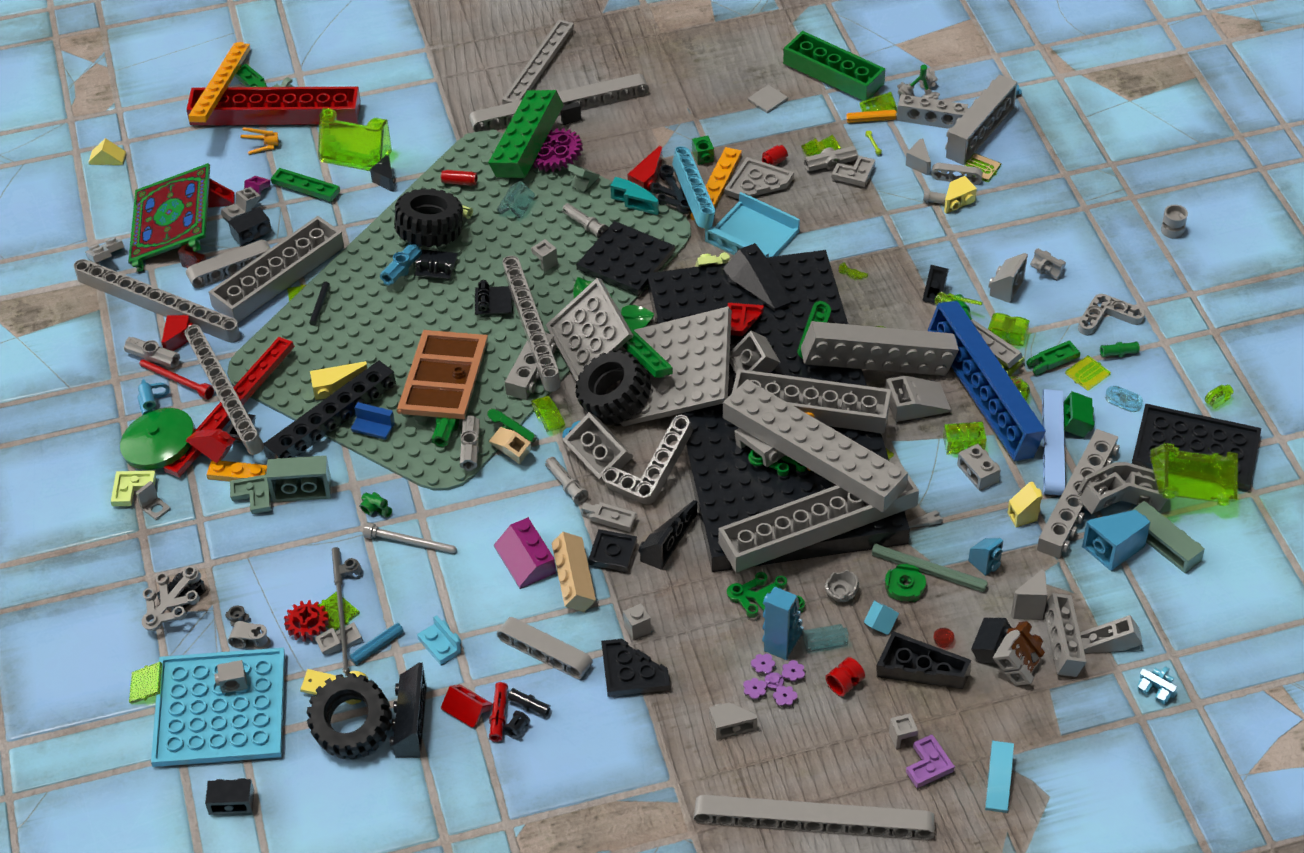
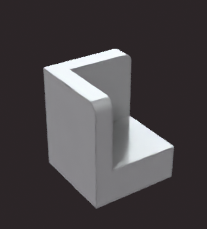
[531,239,558,272]
[889,713,918,749]

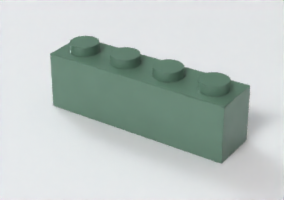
[1131,501,1205,573]

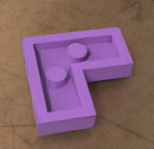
[906,734,955,788]

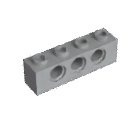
[897,94,968,129]
[505,333,556,400]
[1044,593,1086,677]

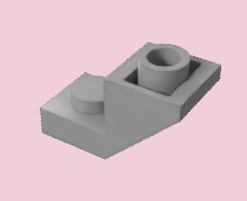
[221,187,261,221]

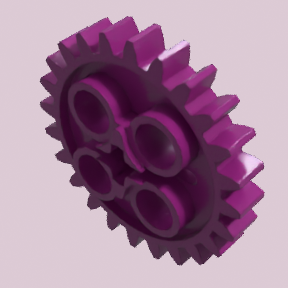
[532,128,583,172]

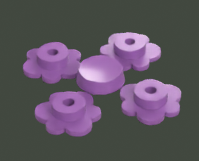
[743,654,805,706]

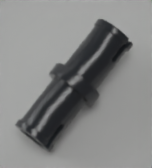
[507,688,551,718]

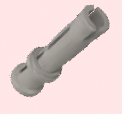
[562,203,608,239]
[545,457,588,504]

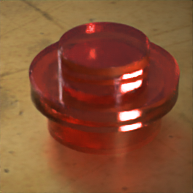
[933,628,954,648]

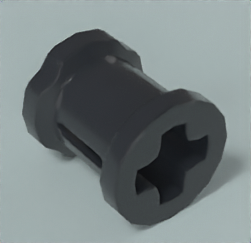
[503,710,530,739]

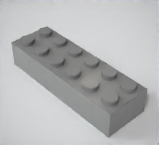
[945,74,1017,165]

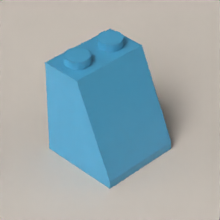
[1082,510,1150,571]

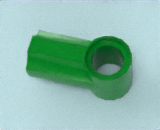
[432,417,459,448]

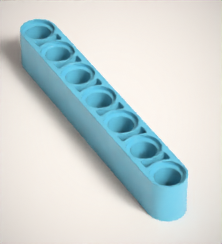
[672,146,715,229]

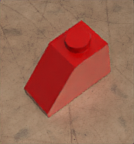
[208,179,234,208]
[162,315,194,351]
[186,428,235,463]

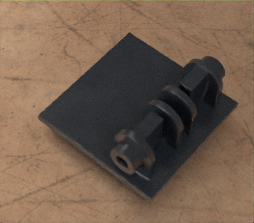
[415,249,458,279]
[475,280,512,315]

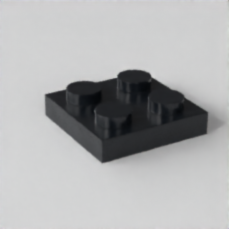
[588,529,637,572]

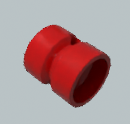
[825,657,865,696]

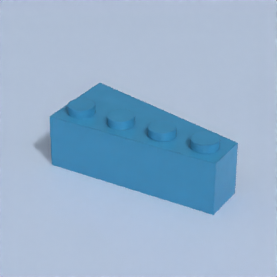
[762,586,804,660]

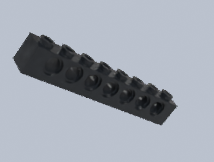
[264,360,396,459]

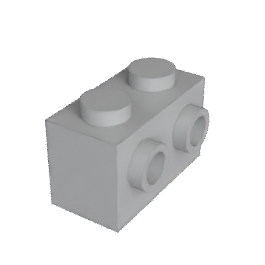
[957,444,1001,491]

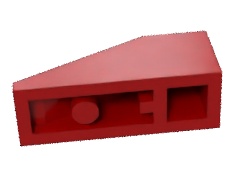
[627,146,663,191]

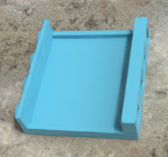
[705,192,800,257]

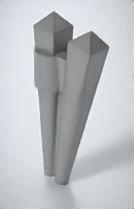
[908,510,943,528]

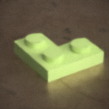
[111,471,156,506]

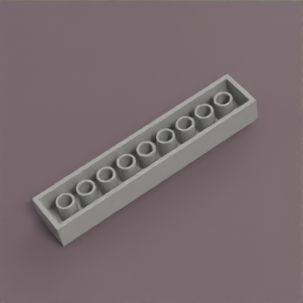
[723,379,908,513]
[719,463,919,572]

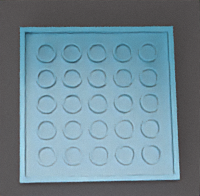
[151,648,285,767]

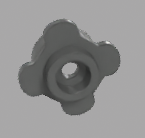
[225,605,249,627]

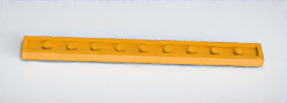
[188,42,251,122]

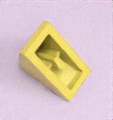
[89,138,126,165]

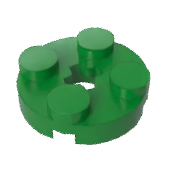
[885,564,926,602]

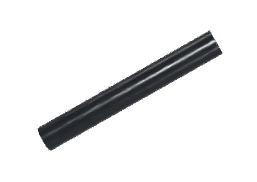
[309,281,330,326]

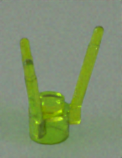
[935,292,983,305]

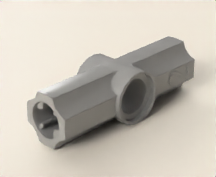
[804,146,858,172]
[124,337,180,368]
[460,416,480,471]

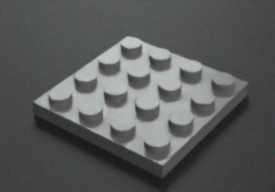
[546,278,633,381]

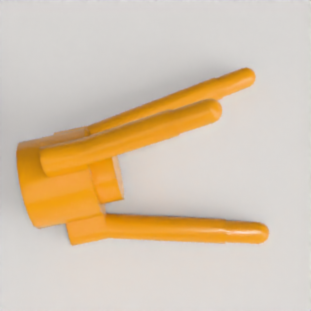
[240,127,279,155]

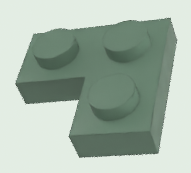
[230,474,271,514]

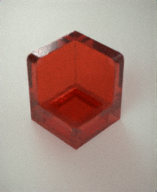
[178,243,206,268]

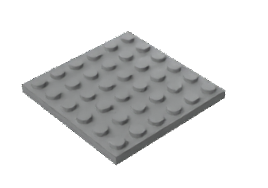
[620,306,732,426]

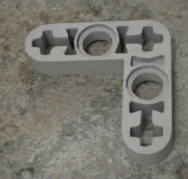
[1078,294,1145,335]

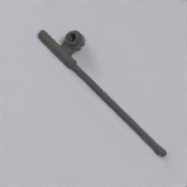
[332,547,362,676]

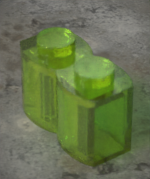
[988,313,1030,346]

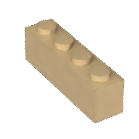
[552,532,596,612]

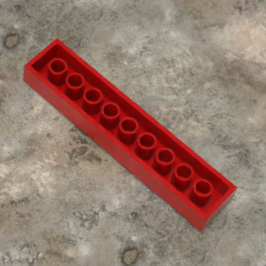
[186,86,361,126]

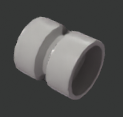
[1161,205,1188,239]

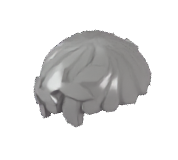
[825,570,859,602]

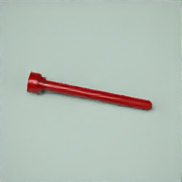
[139,359,214,400]

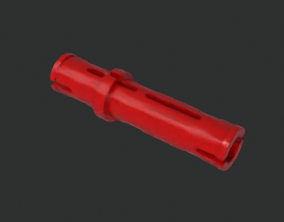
[489,682,508,742]

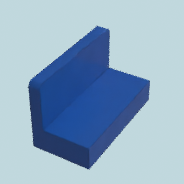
[351,402,395,439]

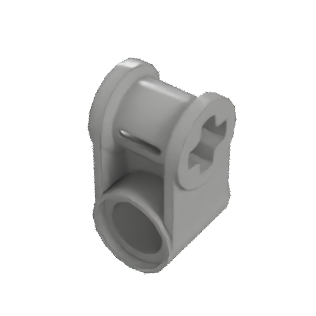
[228,621,271,650]

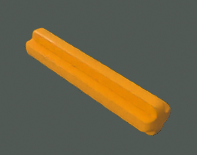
[846,110,897,123]

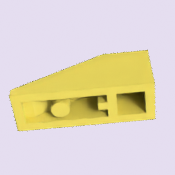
[310,361,367,400]

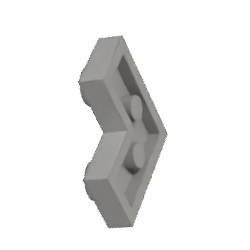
[831,156,875,187]
[85,237,124,263]

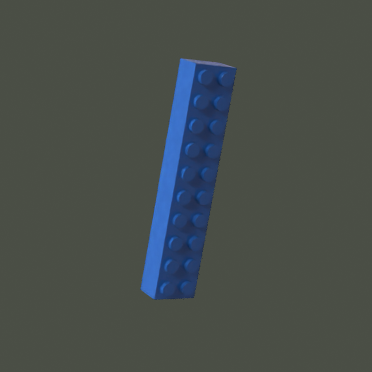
[928,301,1046,461]

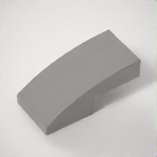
[315,622,363,654]

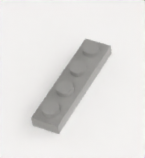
[971,319,1023,368]

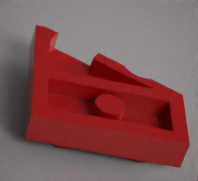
[727,303,764,336]

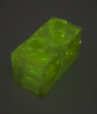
[943,422,987,454]

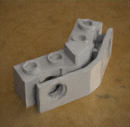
[1077,462,1169,514]

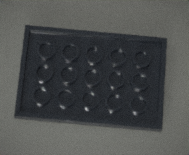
[1132,404,1262,490]

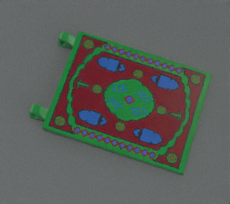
[128,163,210,272]

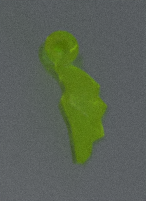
[838,262,868,280]

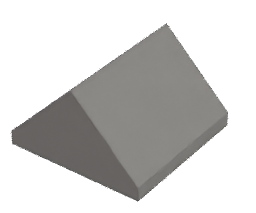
[1011,569,1047,620]

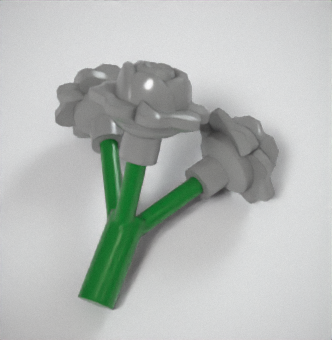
[897,65,940,100]

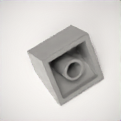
[988,253,1028,303]
[729,331,781,374]

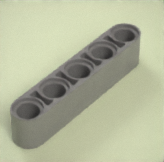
[186,240,271,288]
[497,617,593,679]

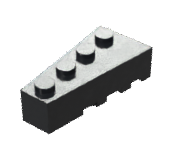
[876,631,971,689]

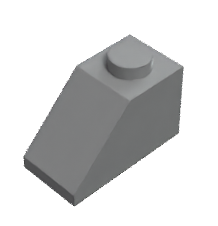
[709,702,757,740]

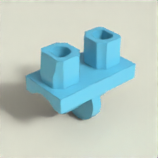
[1137,666,1177,705]

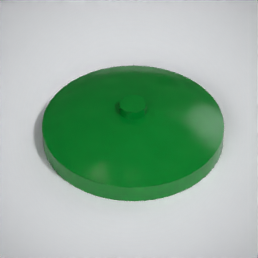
[120,408,196,470]

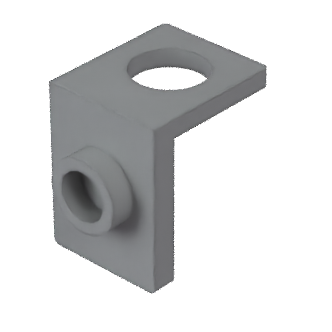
[136,481,171,520]

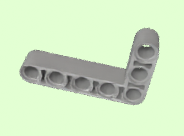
[602,415,693,505]

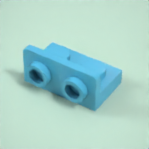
[417,615,462,665]

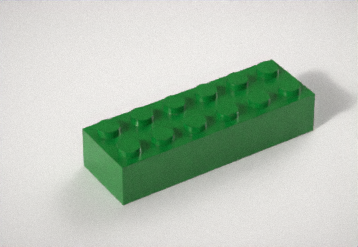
[783,31,886,102]
[488,90,564,178]

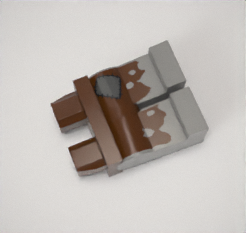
[993,621,1045,686]

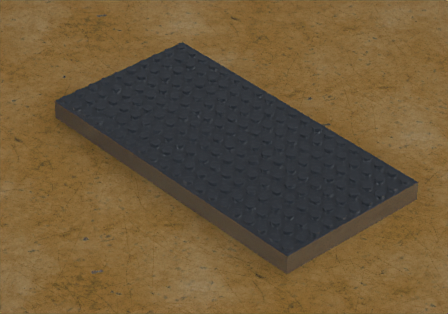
[647,250,910,572]

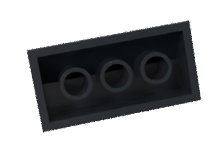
[390,663,427,758]

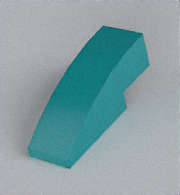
[610,176,659,215]

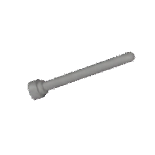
[363,522,457,553]

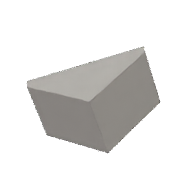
[906,139,931,175]

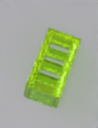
[859,92,897,112]

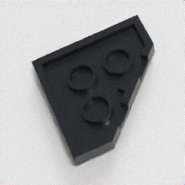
[601,639,670,697]

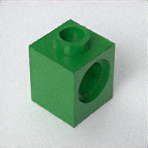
[692,135,714,165]

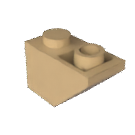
[489,427,531,465]

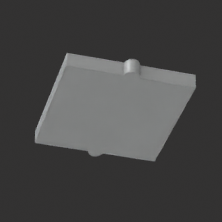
[748,85,788,114]

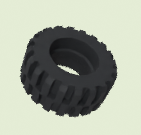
[394,188,463,247]
[575,350,651,425]
[306,673,392,759]

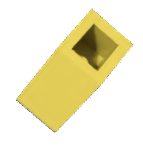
[944,176,977,213]
[1007,482,1043,527]

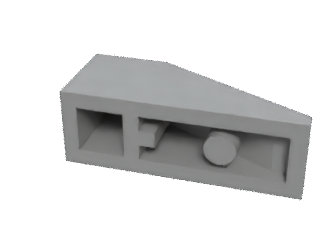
[1080,615,1143,654]

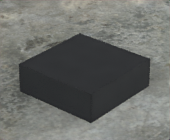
[561,102,581,125]

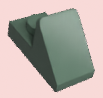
[568,164,600,191]

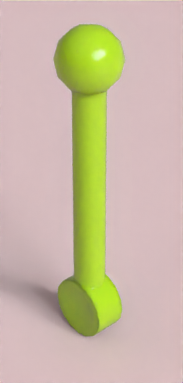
[865,131,882,155]

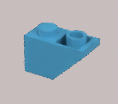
[968,538,1004,576]

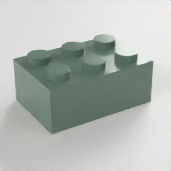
[266,456,331,502]

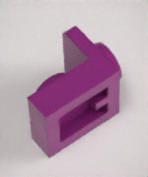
[244,176,271,195]

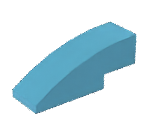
[985,741,1014,813]

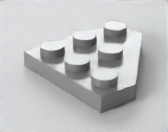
[724,157,794,199]

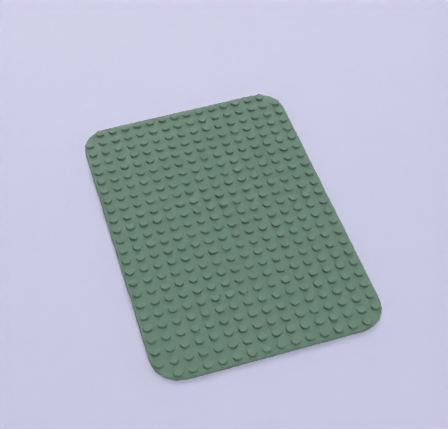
[227,130,691,490]

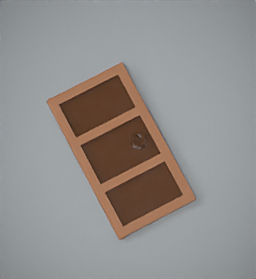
[396,330,488,419]

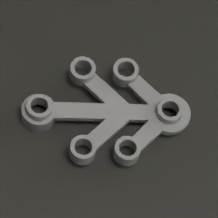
[142,566,201,631]

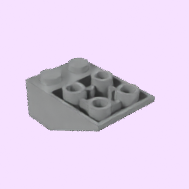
[886,376,951,422]

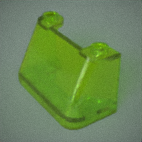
[318,108,392,171]
[1150,443,1238,506]

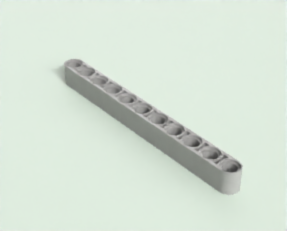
[469,74,649,132]
[503,256,561,392]
[73,259,240,342]
[184,325,264,455]
[694,795,935,840]

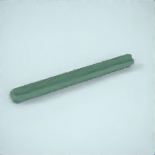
[872,544,988,592]

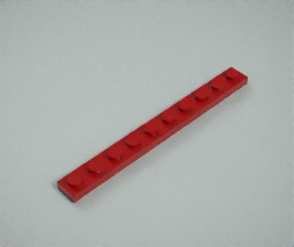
[163,337,295,478]

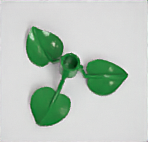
[573,277,654,330]

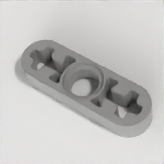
[931,163,983,185]

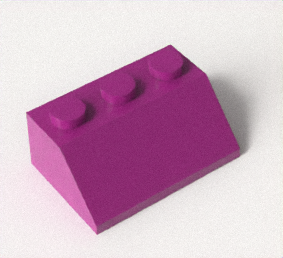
[494,517,556,589]

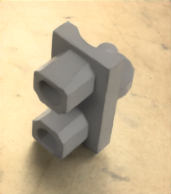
[1030,248,1066,280]

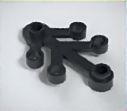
[651,165,692,214]

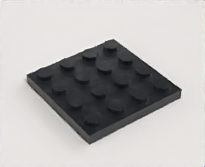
[576,221,675,295]

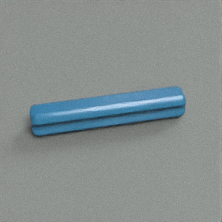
[350,623,404,665]

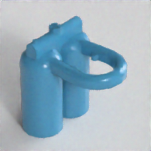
[137,379,170,415]

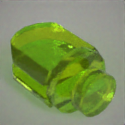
[1205,384,1234,409]

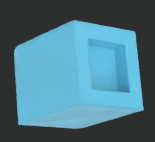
[864,600,899,635]

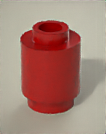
[762,145,788,166]

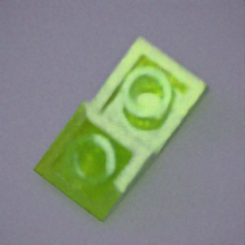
[801,135,841,157]
[531,396,565,432]

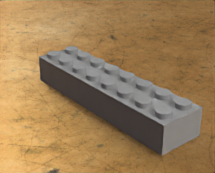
[209,216,344,323]
[801,321,959,376]
[732,369,891,434]

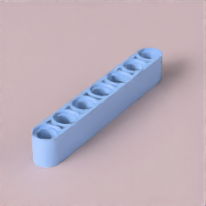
[1042,389,1065,495]

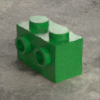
[1063,391,1095,438]

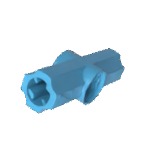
[380,244,422,286]

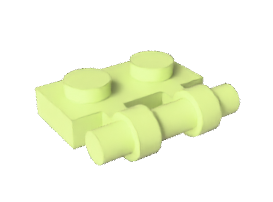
[695,253,730,267]

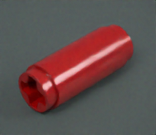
[441,170,478,186]

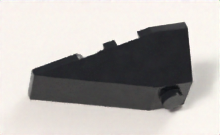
[723,243,791,311]
[638,500,698,570]

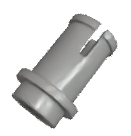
[923,189,946,204]

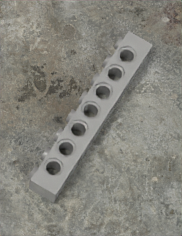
[1037,429,1120,559]

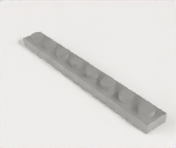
[502,19,574,104]

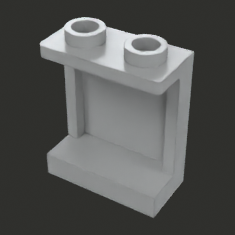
[734,428,786,467]

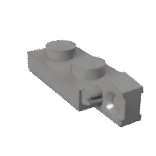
[581,502,637,532]

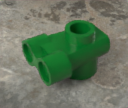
[359,492,392,517]

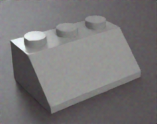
[562,412,634,480]

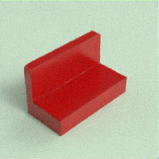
[441,684,493,728]

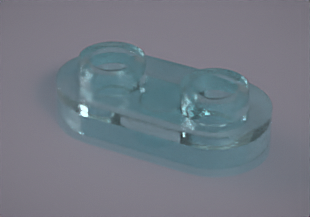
[1105,386,1143,412]

